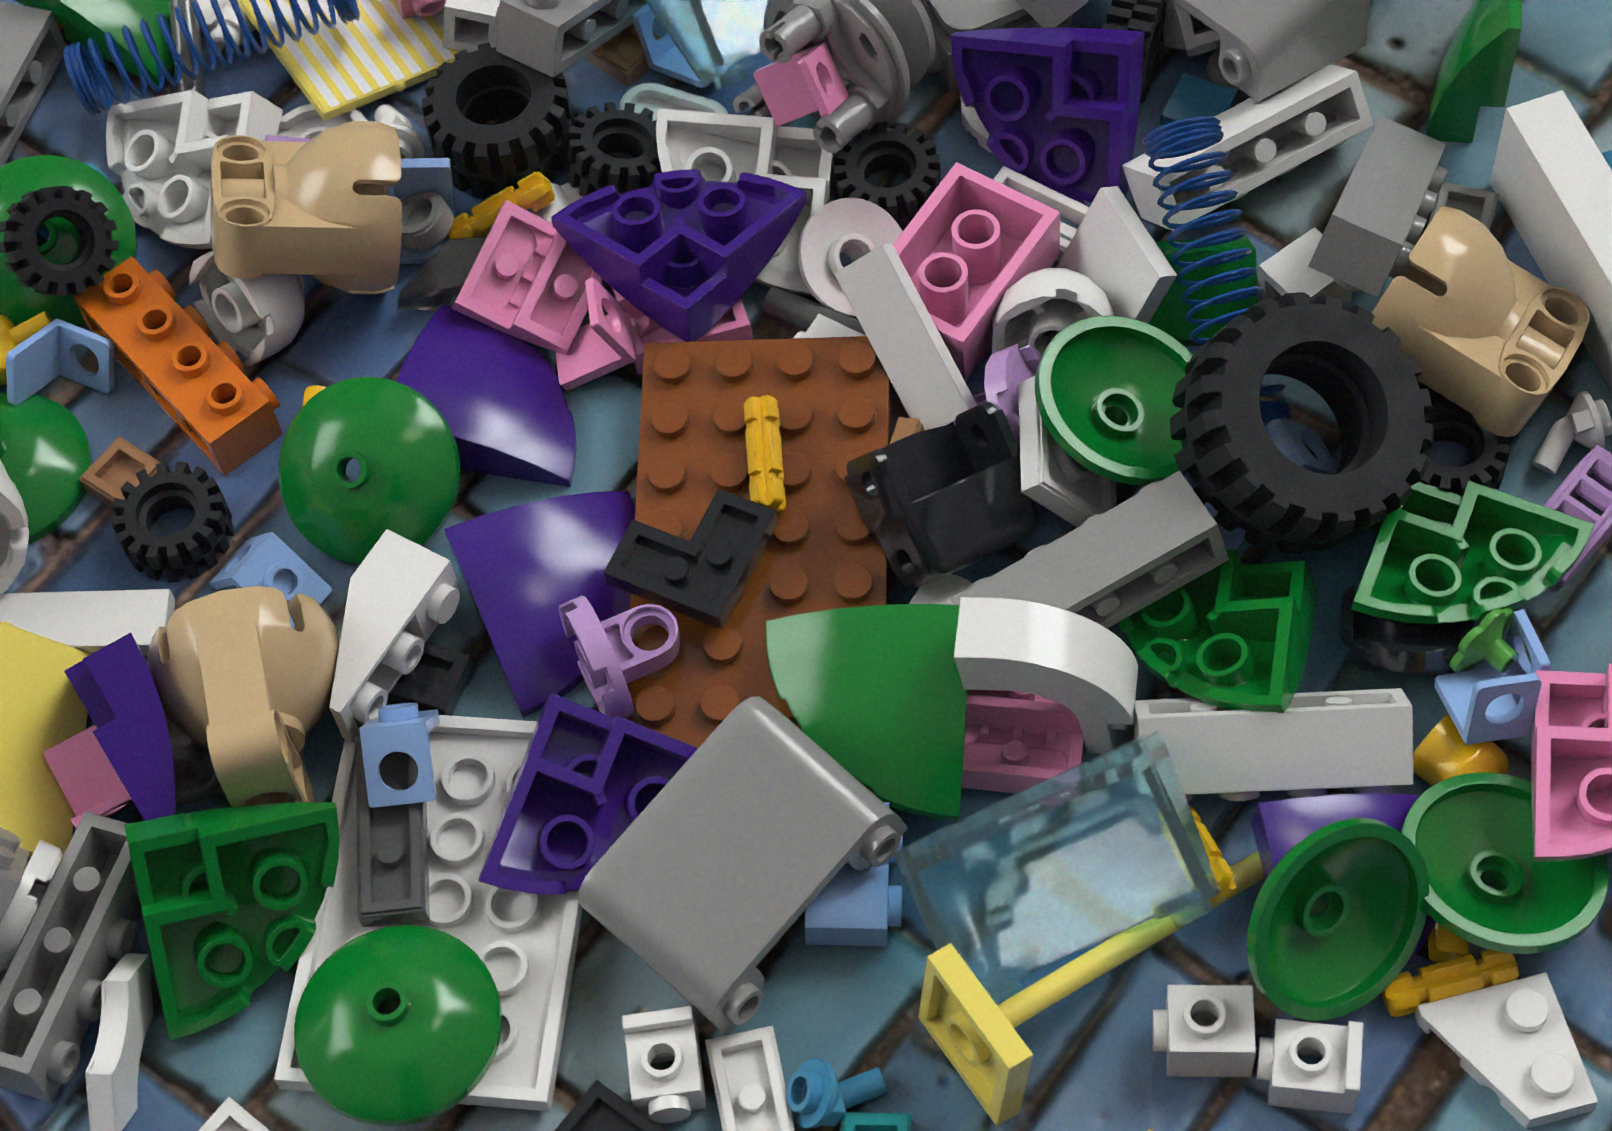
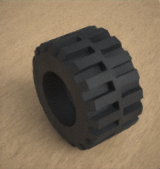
[422,42,574,199]

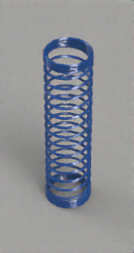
[63,0,360,116]
[1142,116,1293,426]

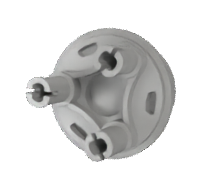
[733,0,936,153]

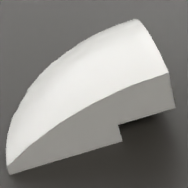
[106,90,283,249]
[656,109,836,297]

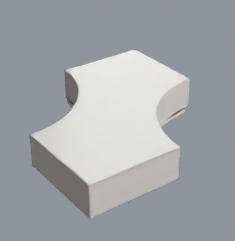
[85,953,154,1131]

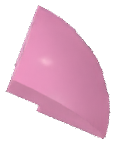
[1531,664,1612,861]

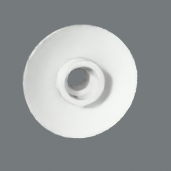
[798,198,903,318]

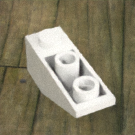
[329,529,461,743]

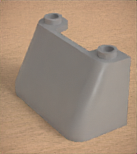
[1171,0,1370,102]
[578,696,908,1035]

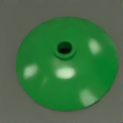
[0,155,137,327]
[1035,316,1193,486]
[278,377,460,564]
[0,392,93,545]
[1401,772,1609,954]
[1247,818,1429,1021]
[294,925,502,1126]

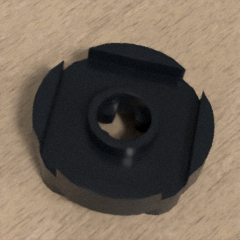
[1338,584,1474,678]

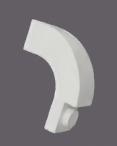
[954,597,1138,754]

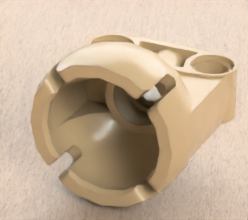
[210,121,402,295]
[1372,206,1590,437]
[148,586,339,807]

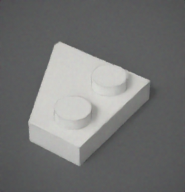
[1415,973,1598,1129]

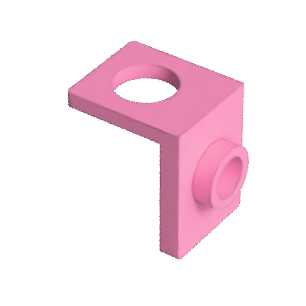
[753,41,849,126]
[555,277,636,391]
[43,725,135,829]

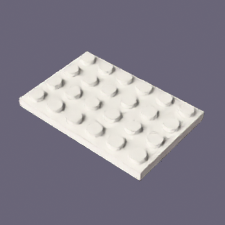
[274,715,583,1112]

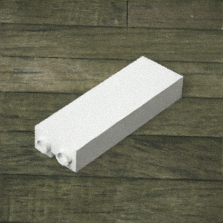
[1490,90,1612,392]

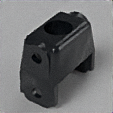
[844,402,1038,588]

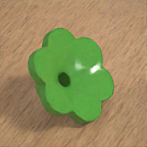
[1449,607,1519,673]

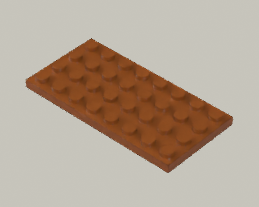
[627,336,891,795]

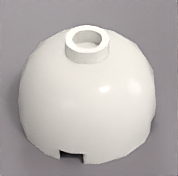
[189,251,305,366]
[992,268,1114,355]

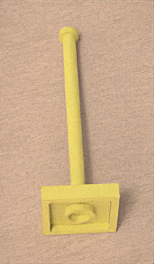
[918,850,1265,1126]

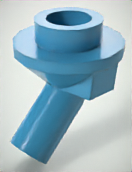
[786,1058,888,1129]

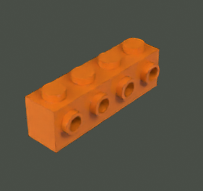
[73,256,283,476]

